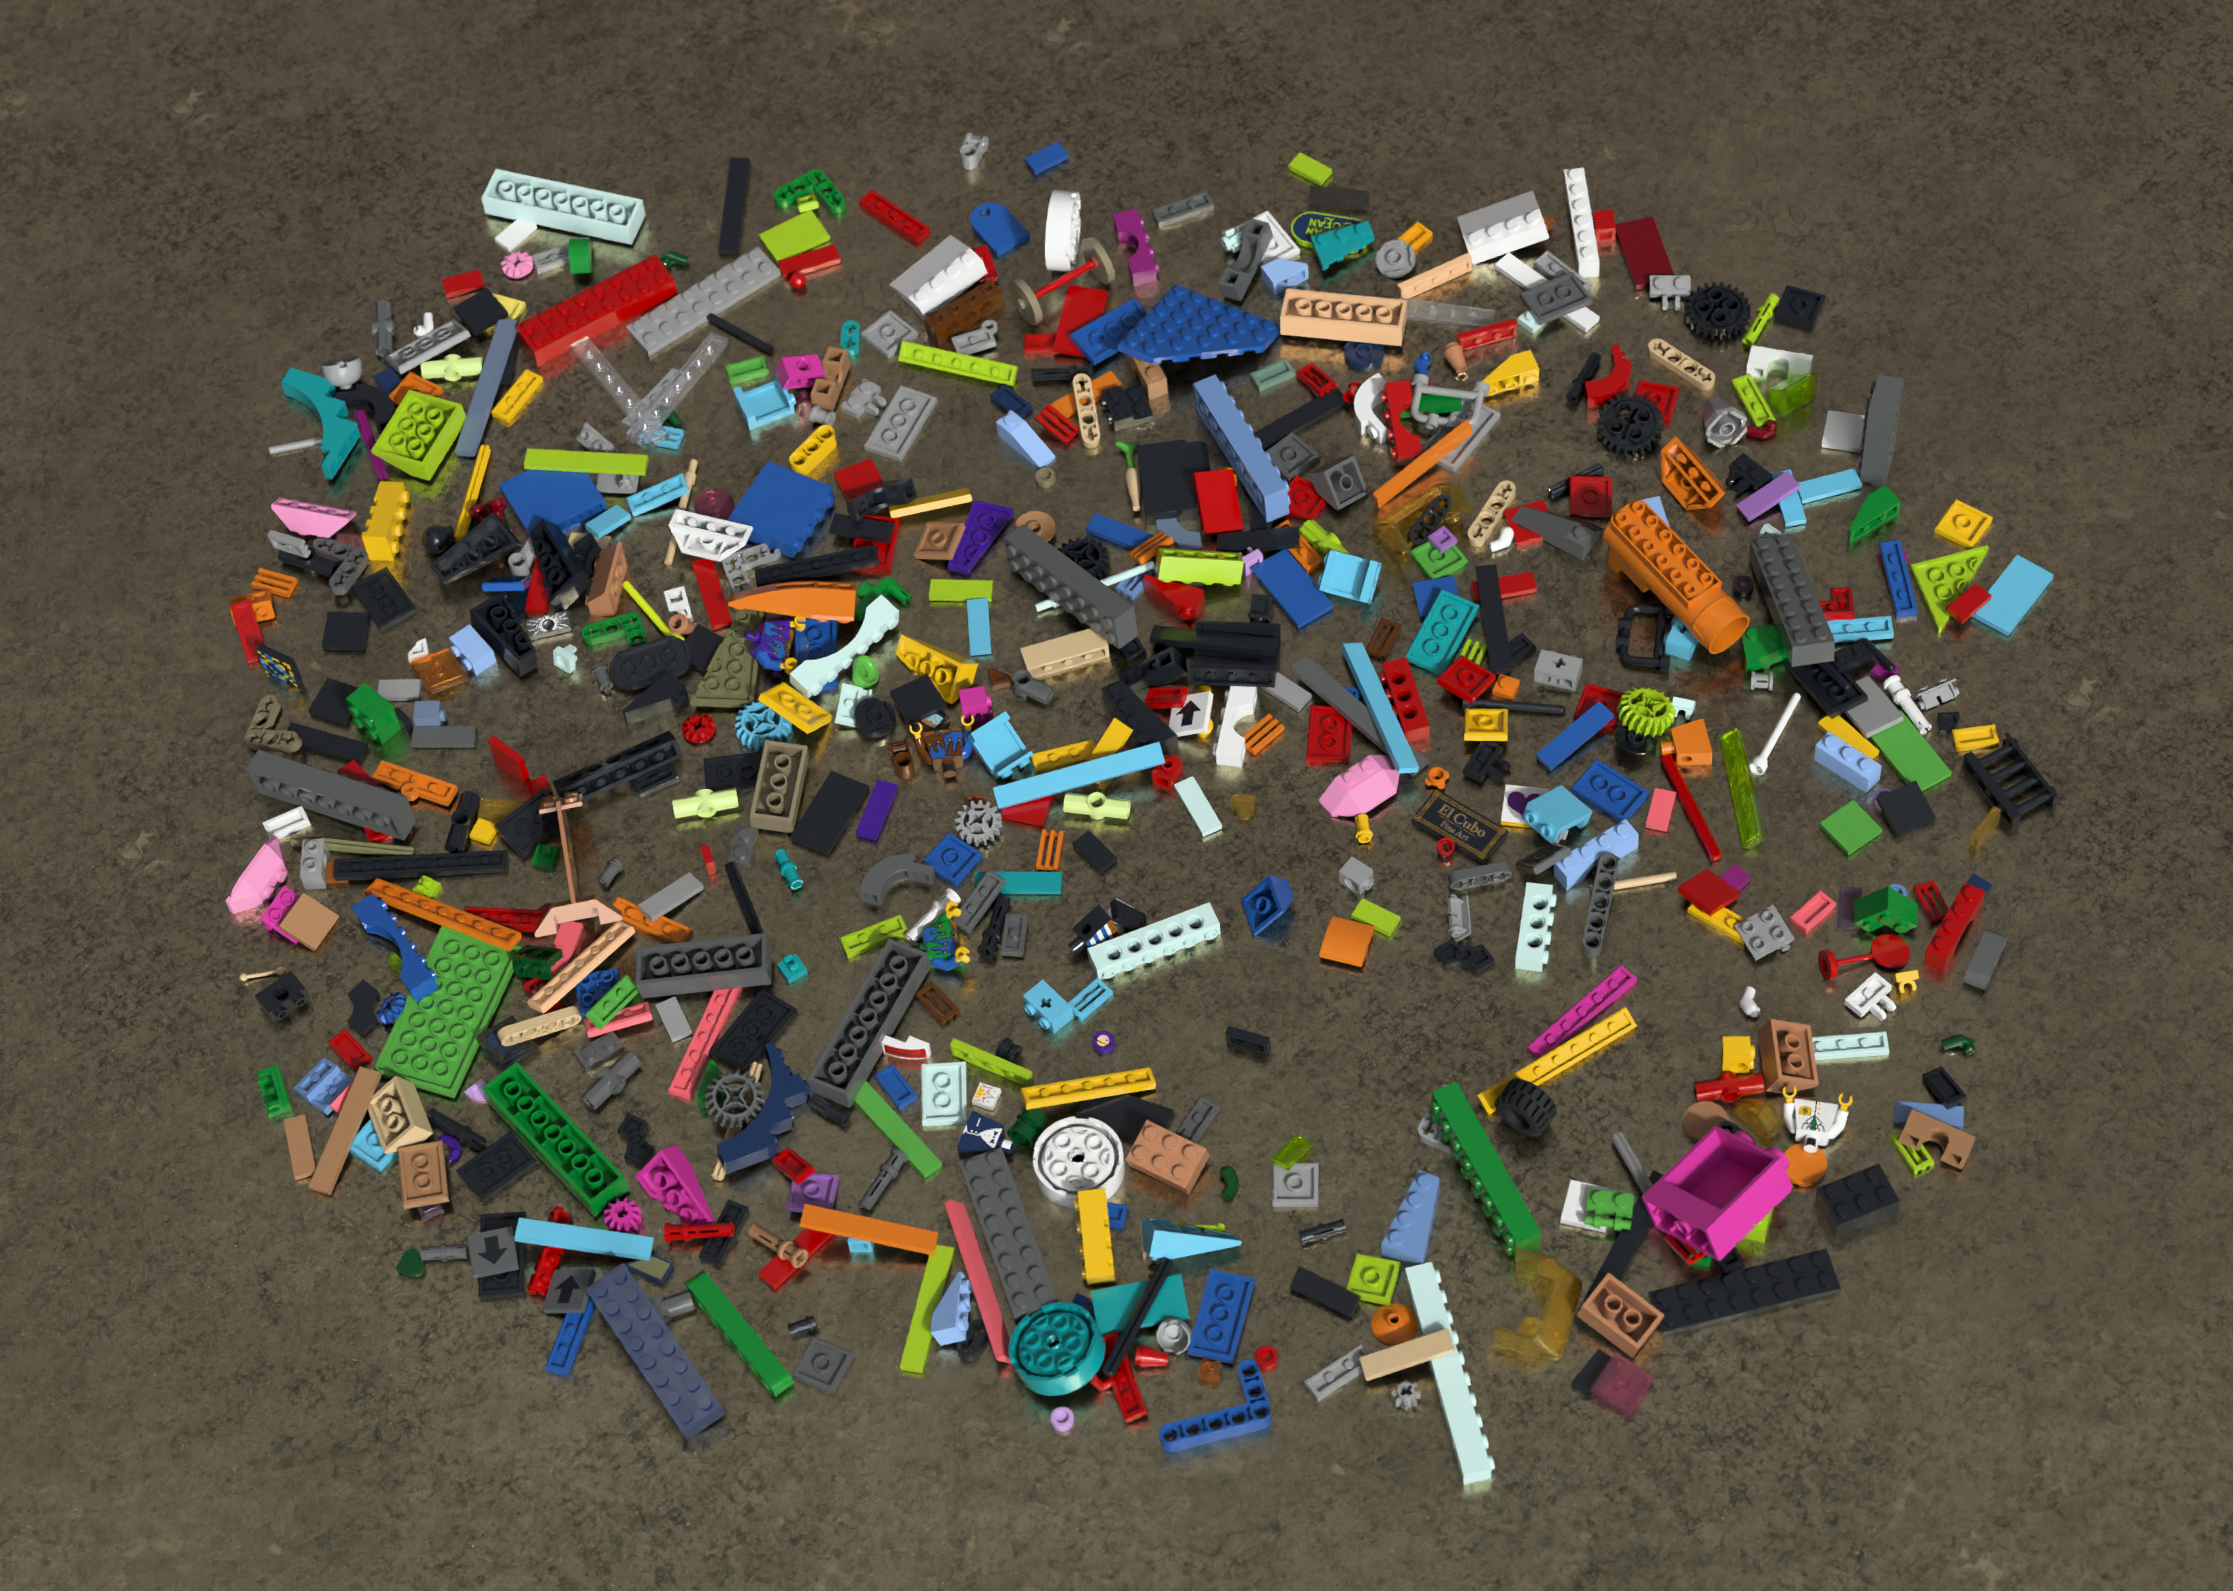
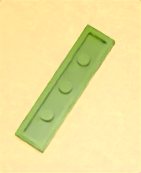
[950,1038,1034,1087]

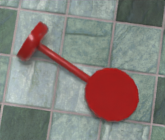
[1818,934,1910,981]

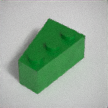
[1739,624,1788,677]

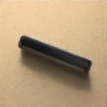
[1547,463,1604,498]

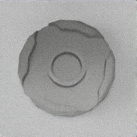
[1375,240,1416,278]

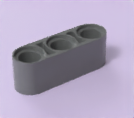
[1963,928,2008,990]

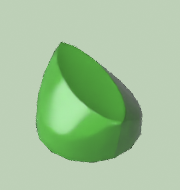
[852,655,879,689]

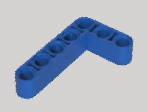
[1159,1359,1272,1452]

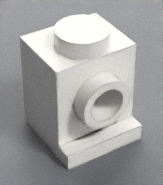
[664,586,692,618]

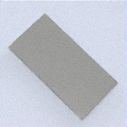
[385,319,470,374]
[864,385,937,462]
[1422,398,1500,473]

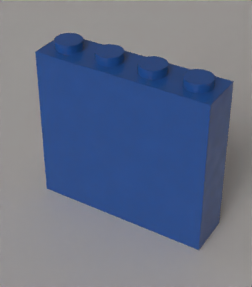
[498,449,607,539]
[727,461,835,558]

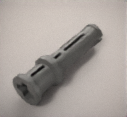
[857,1148,909,1212]

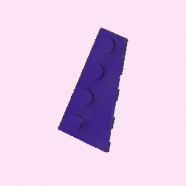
[948,500,1014,575]

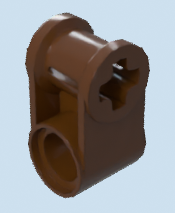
[887,737,915,780]

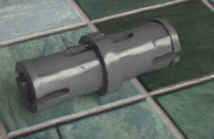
[421,1243,468,1262]

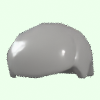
[1156,1318,1191,1355]

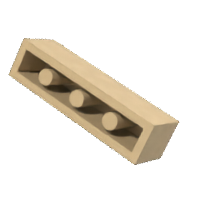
[1020,627,1110,678]

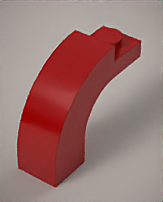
[1584,344,1631,410]

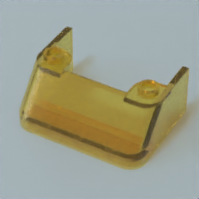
[1371,482,1474,556]
[1494,1249,1582,1360]

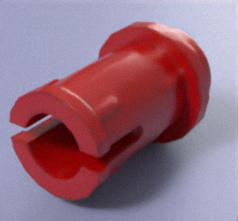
[1343,381,1362,403]

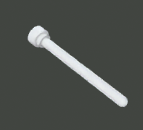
[1748,693,1801,775]

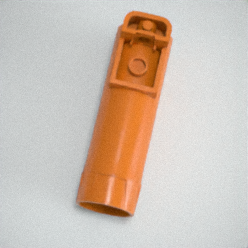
[1603,500,1750,654]

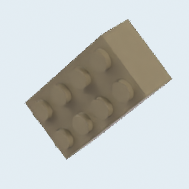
[750,740,809,833]

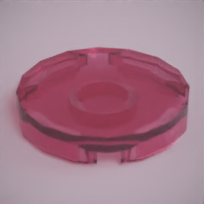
[694,488,735,520]

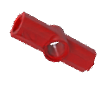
[1693,1072,1764,1102]

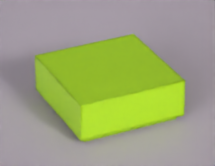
[795,194,819,213]

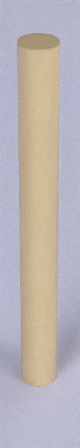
[1589,871,1677,894]

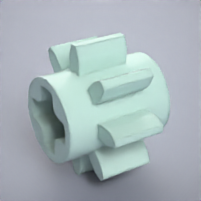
[1220,228,1243,253]

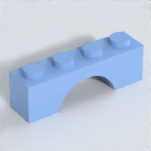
[1554,819,1639,891]

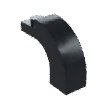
[336,384,396,434]
[846,478,917,521]

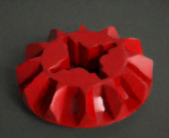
[681,712,716,743]

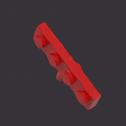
[1089,1331,1148,1423]

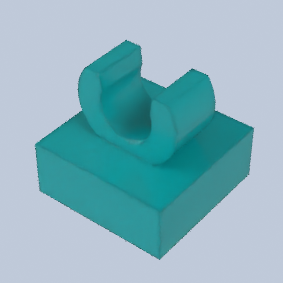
[777,953,808,984]

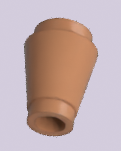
[1443,342,1467,374]
[669,613,696,635]

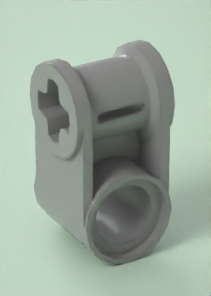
[960,132,989,170]

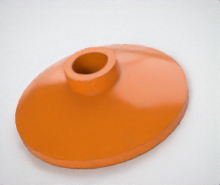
[1371,1303,1417,1346]

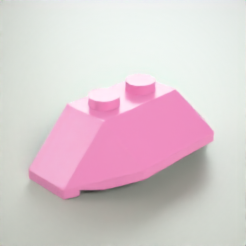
[271,497,356,538]
[1319,755,1400,817]
[226,835,288,914]

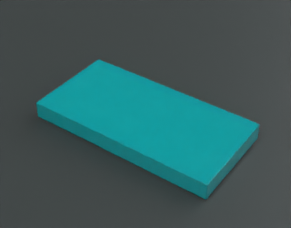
[1404,589,1480,675]
[1091,1274,1190,1335]

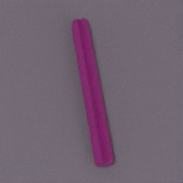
[354,410,390,482]

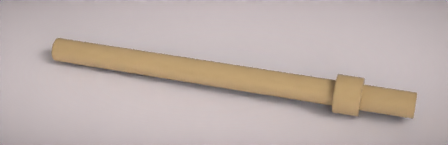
[664,459,698,565]

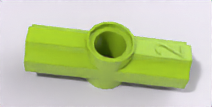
[1300,520,1351,559]

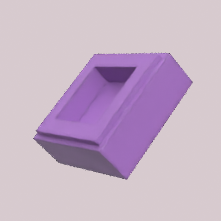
[1428,526,1457,554]

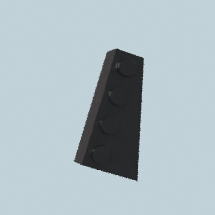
[430,512,524,584]
[529,519,593,610]
[470,591,538,677]
[1102,680,1178,755]

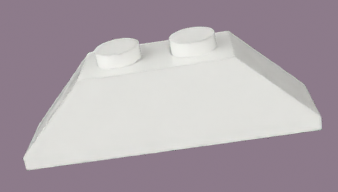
[669,509,753,562]

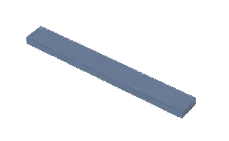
[455,319,519,457]

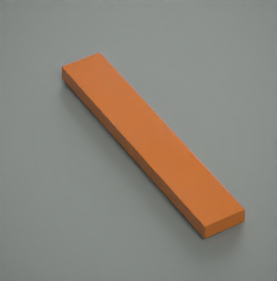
[1373,419,1472,508]
[799,1204,939,1255]

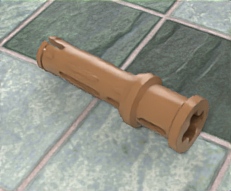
[748,1223,808,1268]

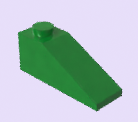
[1847,485,1901,544]

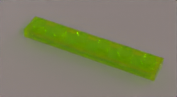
[1720,728,1765,849]

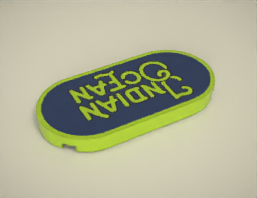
[1291,212,1367,254]

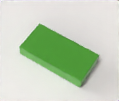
[725,355,770,385]

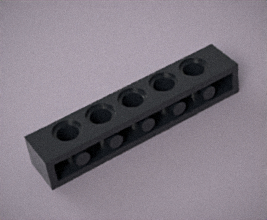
[552,731,683,801]

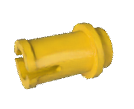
[1355,814,1373,843]

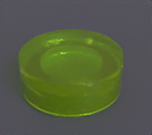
[386,952,402,974]

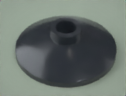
[1614,724,1657,755]

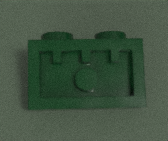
[511,945,563,980]

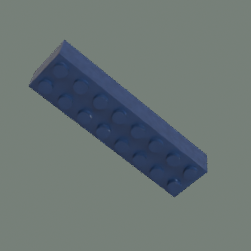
[585,1263,726,1440]

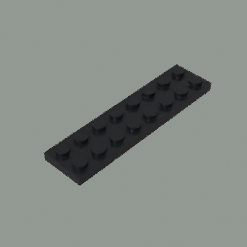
[1648,1248,1841,1336]

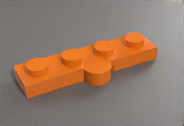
[372,760,458,807]

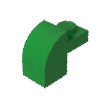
[569,237,594,274]

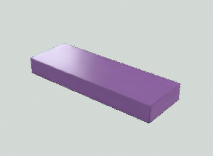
[1736,471,1800,523]

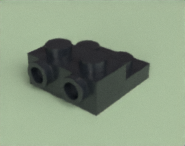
[1100,385,1154,431]

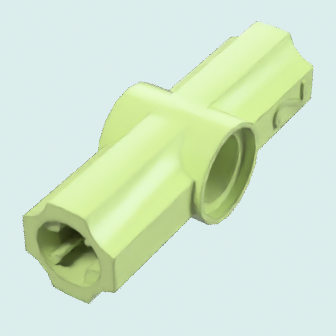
[421,354,484,381]
[672,788,739,818]
[1063,792,1131,820]

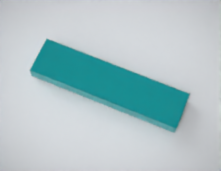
[974,872,1062,894]

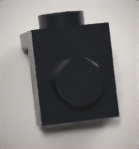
[1248,594,1274,623]

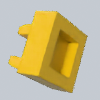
[1891,970,1919,993]

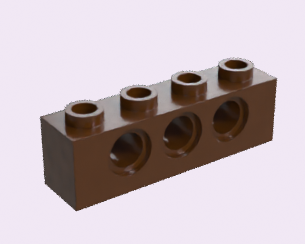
[924,279,1004,346]

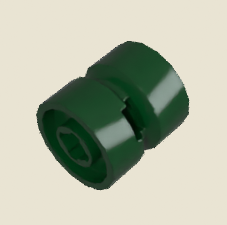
[1007,1105,1048,1148]

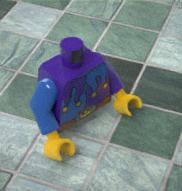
[743,616,806,675]

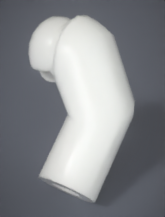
[413,313,434,338]
[1488,526,1514,552]
[1739,986,1760,1018]

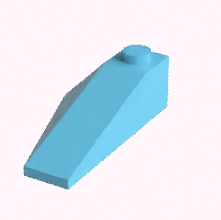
[1142,1217,1241,1261]

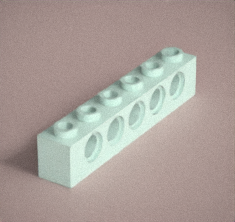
[1087,902,1221,980]

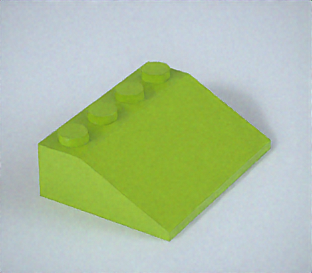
[371,390,466,481]

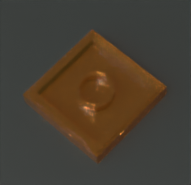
[411,648,468,695]

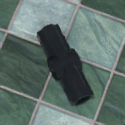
[278,547,341,577]
[444,791,480,853]

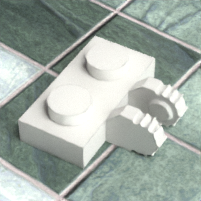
[1844,972,1896,1021]

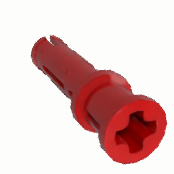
[664,1221,734,1243]

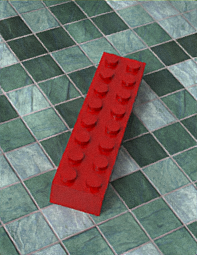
[515,254,678,367]

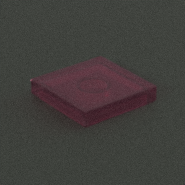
[1590,1352,1655,1417]

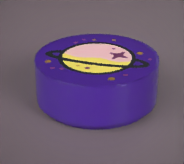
[1092,1031,1115,1054]

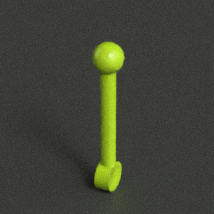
[1178,1222,1225,1231]

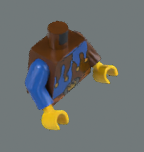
[909,715,975,778]

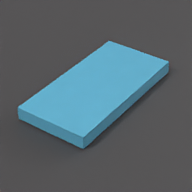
[1972,555,2054,636]

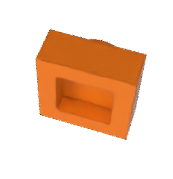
[1492,674,1520,701]

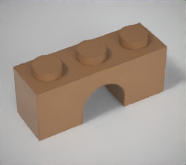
[811,347,850,412]
[1125,354,1168,400]
[1898,1109,1976,1169]

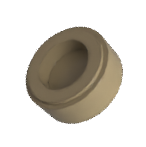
[1035,467,1056,488]

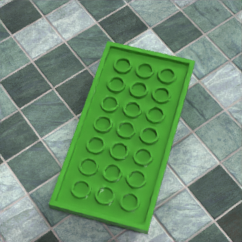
[373,926,522,1098]

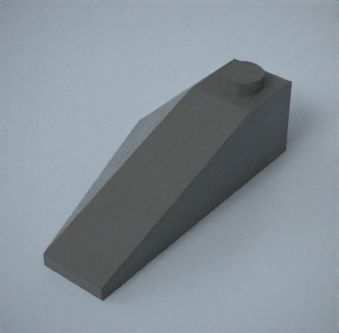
[1511,506,1604,560]

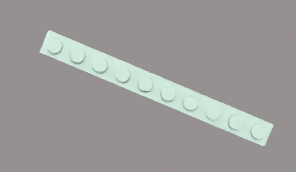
[1405,1262,1495,1485]

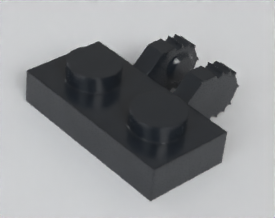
[1725,453,1773,494]
[1463,741,1512,783]

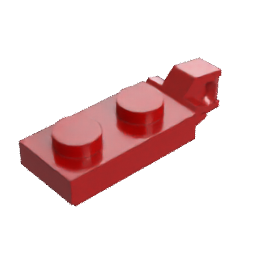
[971,244,998,284]

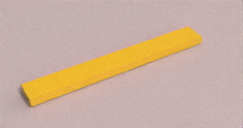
[1476,1007,1637,1115]

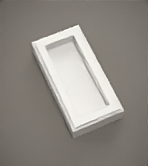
[494,219,537,252]
[262,806,311,839]

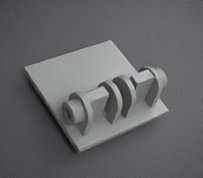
[596,452,640,494]
[1734,905,1795,960]

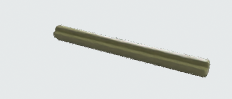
[290,834,415,856]

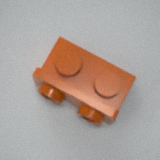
[229,589,275,626]

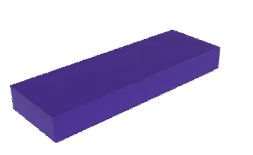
[855,780,898,841]

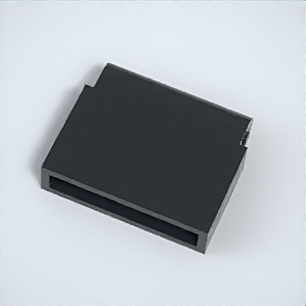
[1136,439,1211,526]

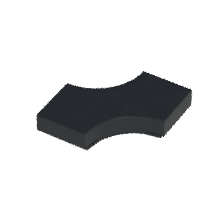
[574,532,602,578]
[1433,939,1495,974]
[347,979,380,1036]
[617,1113,655,1169]

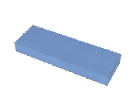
[1894,1101,1964,1130]

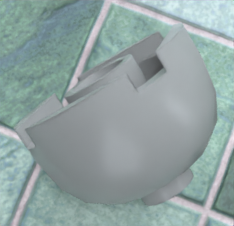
[321,356,362,390]

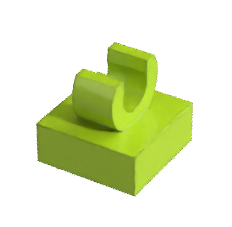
[412,875,442,899]

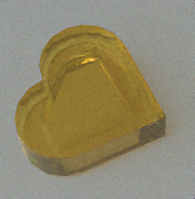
[1230,794,1256,820]

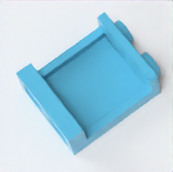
[733,373,796,430]
[1318,550,1382,604]
[967,711,1034,780]
[1522,785,1593,844]

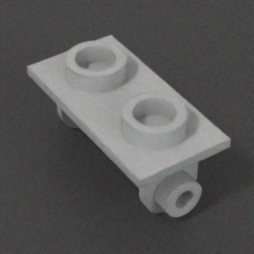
[576,422,617,453]
[1912,678,1959,711]
[1446,895,1472,942]

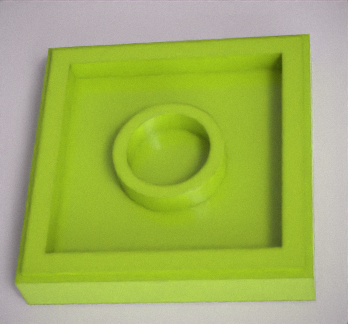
[1346,1253,1401,1306]

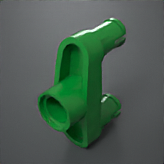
[854,576,912,622]

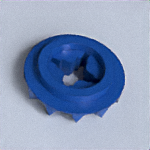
[377,992,406,1024]

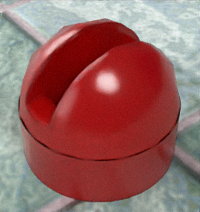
[789,271,806,289]
[1436,838,1455,857]

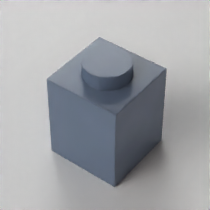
[413,701,446,726]

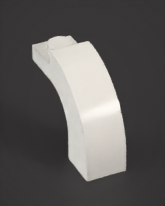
[1354,373,1387,444]

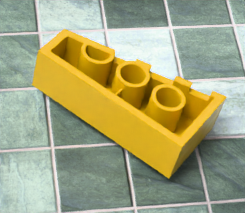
[361,481,410,561]

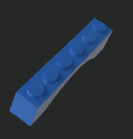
[351,893,439,1003]

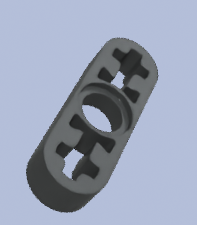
[1447,862,1512,890]

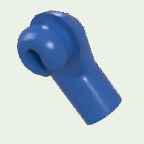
[1414,352,1432,378]

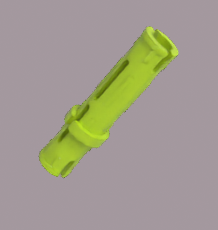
[1742,293,1779,347]

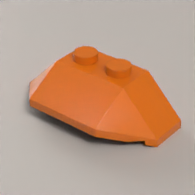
[1661,436,1726,510]

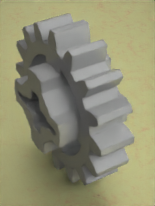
[955,800,1002,847]

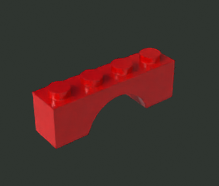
[1380,380,1423,466]
[1924,882,1985,972]

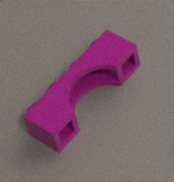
[1113,209,1159,287]

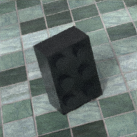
[1815,1164,1900,1238]

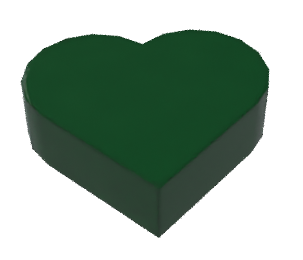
[396,1249,425,1278]

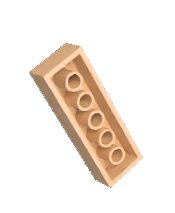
[1280,289,1407,346]

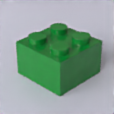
[346,683,401,745]

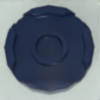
[1344,341,1384,370]

